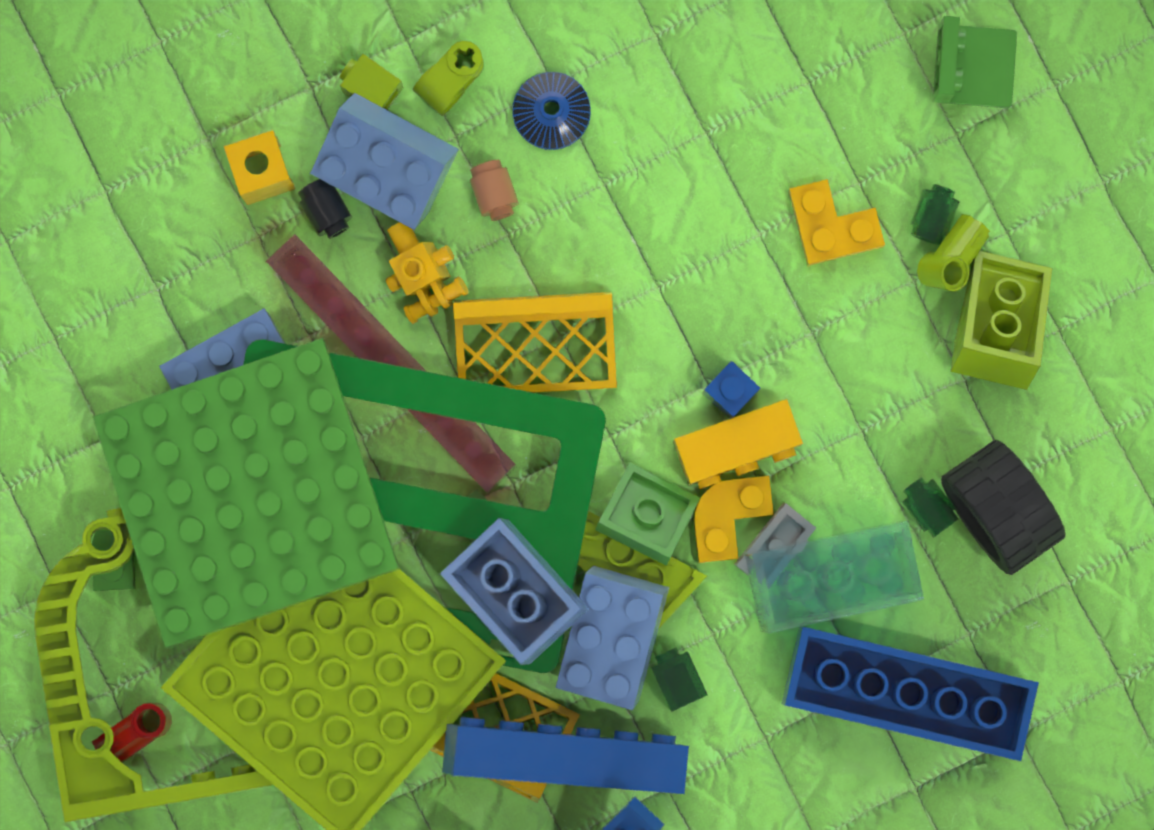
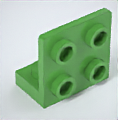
[933,16,1017,109]

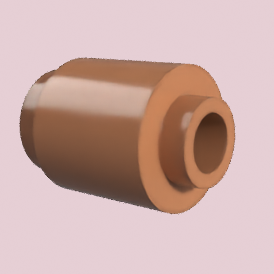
[470,160,519,221]

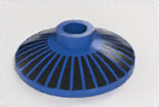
[513,72,591,150]

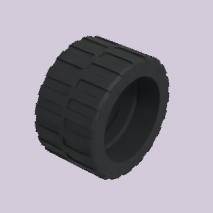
[941,440,1066,575]

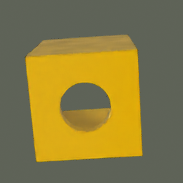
[224,130,295,205]

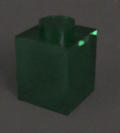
[650,647,708,712]

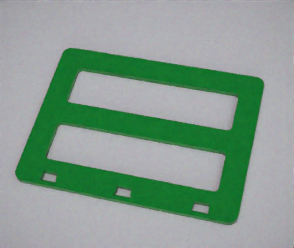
[243,339,606,673]

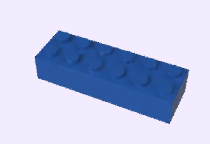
[781,627,1039,761]

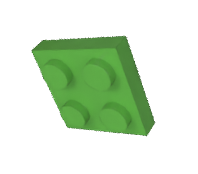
[595,462,700,566]

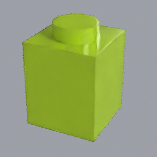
[339,54,403,110]

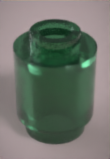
[910,184,960,245]
[901,477,959,538]

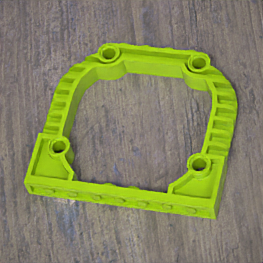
[34,508,273,823]

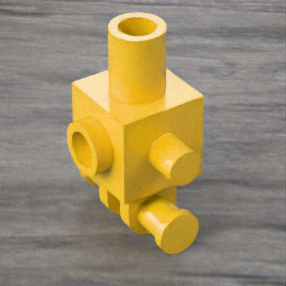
[386,222,469,324]

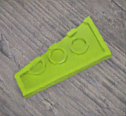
[578,511,707,628]

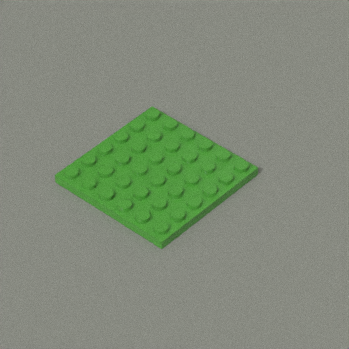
[93,338,400,648]

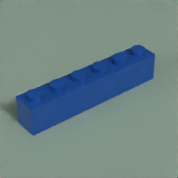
[442,717,689,794]

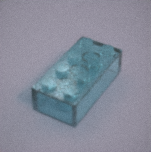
[744,521,924,634]

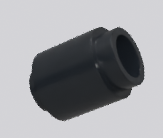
[298,179,352,239]

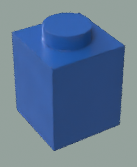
[702,361,760,419]

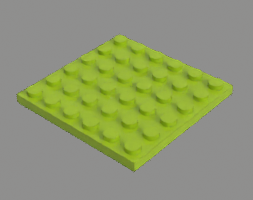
[161,570,506,830]

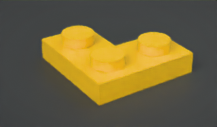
[788,179,885,266]

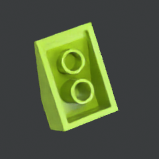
[950,251,1052,390]

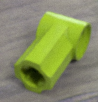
[917,214,990,291]

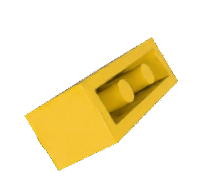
[673,399,803,489]

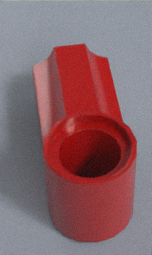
[92,703,172,763]

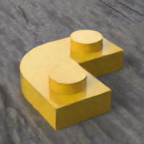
[694,476,774,563]

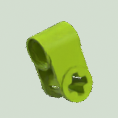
[412,41,484,116]

